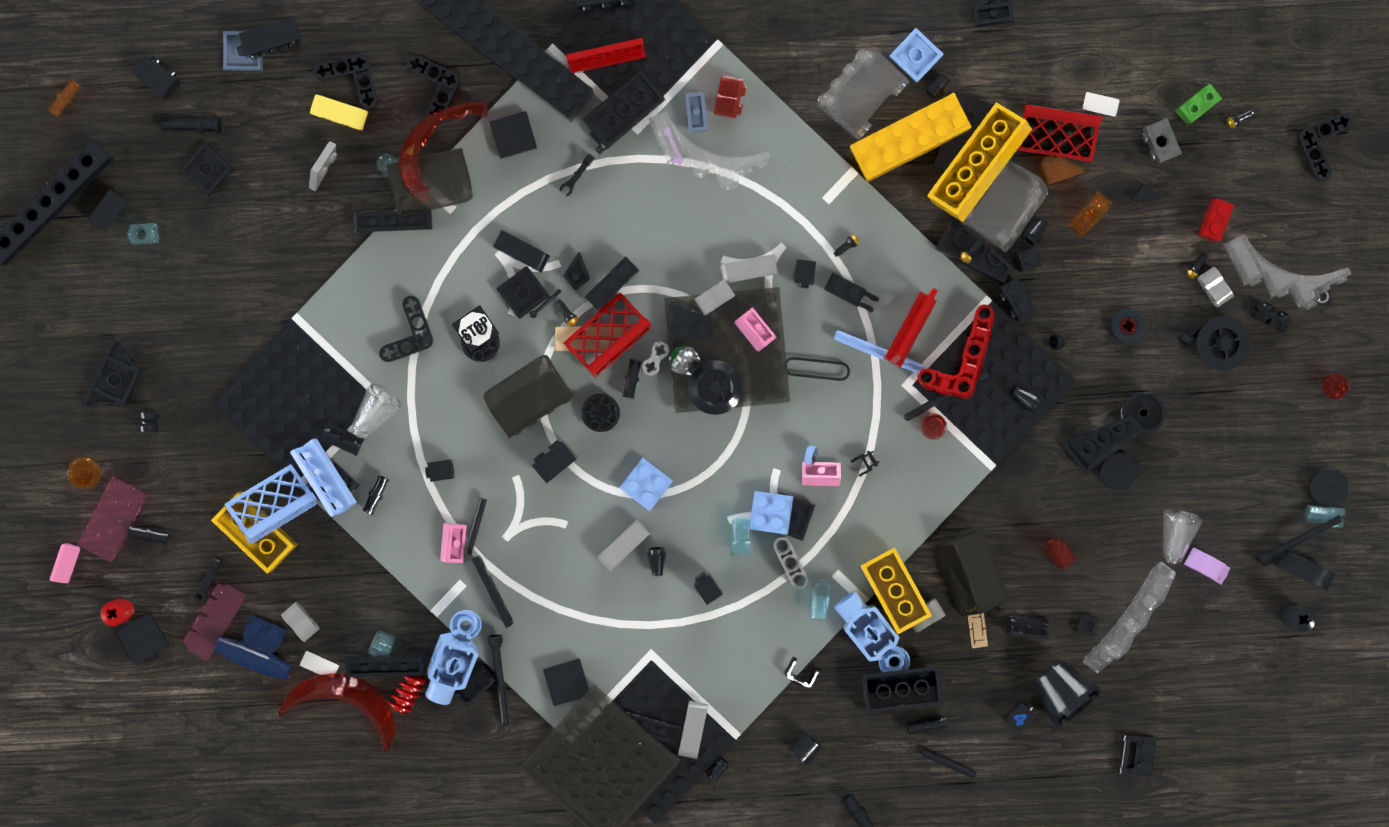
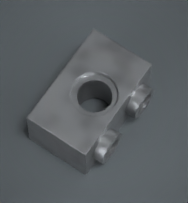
[1142,118,1182,164]

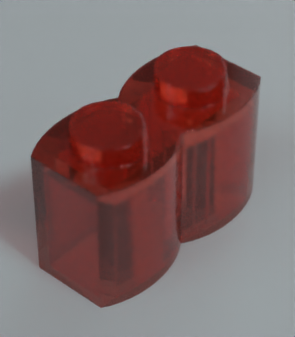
[713,75,747,119]
[1044,537,1077,569]

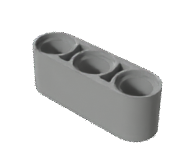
[720,254,778,284]
[597,519,650,571]
[773,536,808,589]
[678,701,708,759]

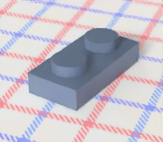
[685,92,708,133]

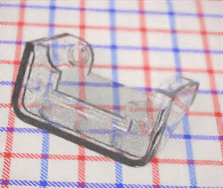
[962,160,1048,252]

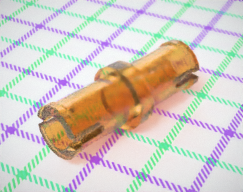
[48,79,81,117]

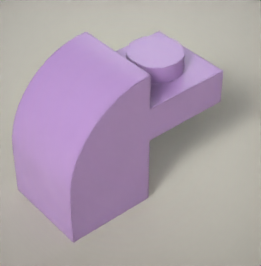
[1184,547,1230,585]

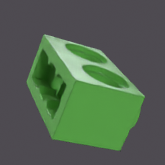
[1175,84,1222,126]

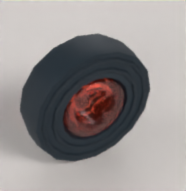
[1110,309,1145,343]

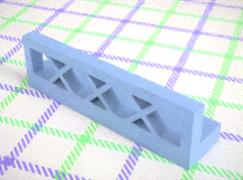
[290,438,357,517]

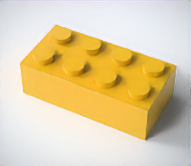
[211,492,298,574]
[860,547,932,634]

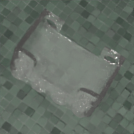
[817,48,909,140]

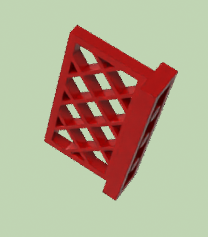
[566,38,646,74]
[1017,104,1102,162]
[883,288,938,368]
[563,292,652,378]

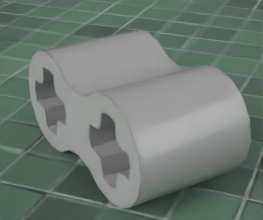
[1197,267,1234,308]
[694,280,735,315]
[642,342,669,376]
[911,598,945,633]
[281,602,320,642]

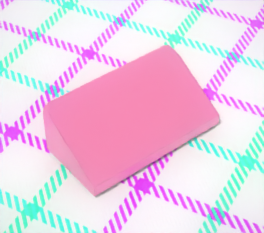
[734,307,776,352]
[802,462,841,486]
[440,523,467,563]
[50,543,80,583]

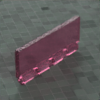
[183,583,247,661]

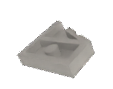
[309,141,337,191]

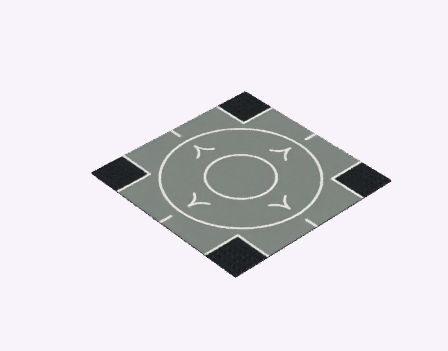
[213,0,1075,823]

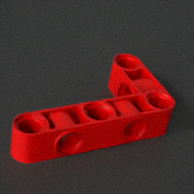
[918,304,995,399]

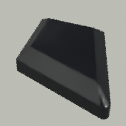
[563,252,590,291]

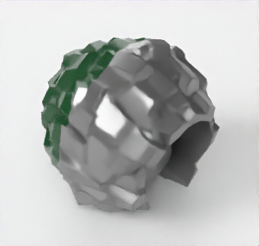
[669,346,700,376]

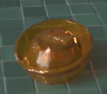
[68,457,101,489]

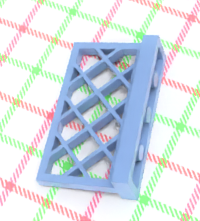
[224,464,317,545]

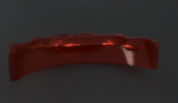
[399,102,488,203]
[278,673,396,753]

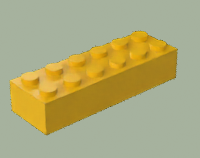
[850,93,972,182]
[927,102,1032,222]

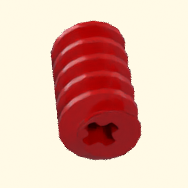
[101,598,134,626]
[388,675,427,716]

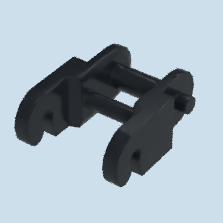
[851,450,880,477]

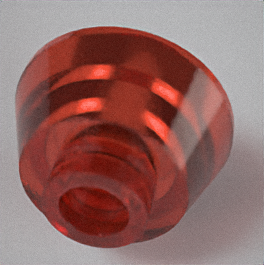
[1323,373,1349,399]
[921,414,947,440]

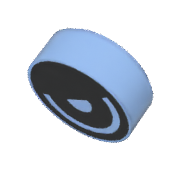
[805,445,818,465]

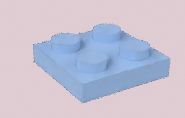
[889,28,944,83]
[620,458,673,511]
[749,491,793,535]

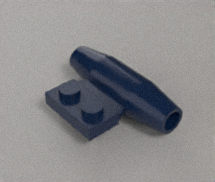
[214,615,292,680]

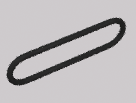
[784,357,850,381]

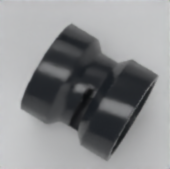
[139,412,159,432]

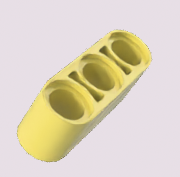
[309,94,368,130]

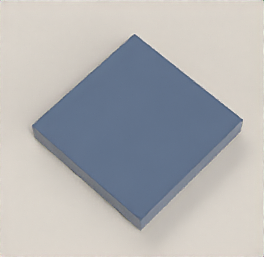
[223,31,263,71]

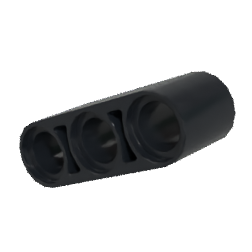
[492,230,550,273]

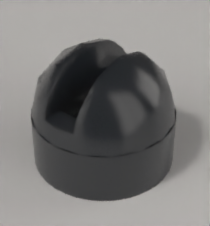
[1049,334,1066,350]

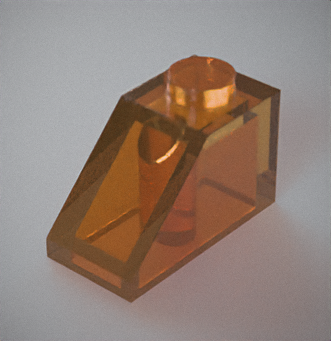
[1038,155,1085,186]
[1068,191,1113,237]

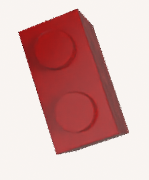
[1198,198,1234,243]

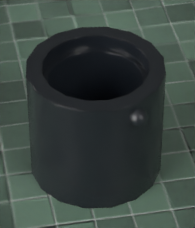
[789,731,822,765]

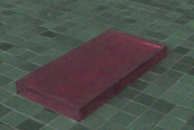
[77,477,148,563]

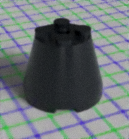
[1035,660,1102,728]

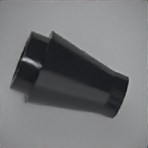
[1022,217,1048,246]
[1012,386,1042,412]
[647,547,666,576]

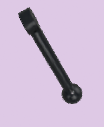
[530,289,562,318]

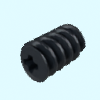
[1281,604,1316,632]

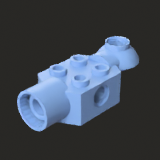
[834,591,910,672]
[425,610,482,705]

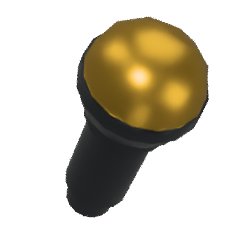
[1226,109,1255,129]
[833,235,860,257]
[961,239,985,263]
[1186,252,1208,279]
[556,299,578,326]

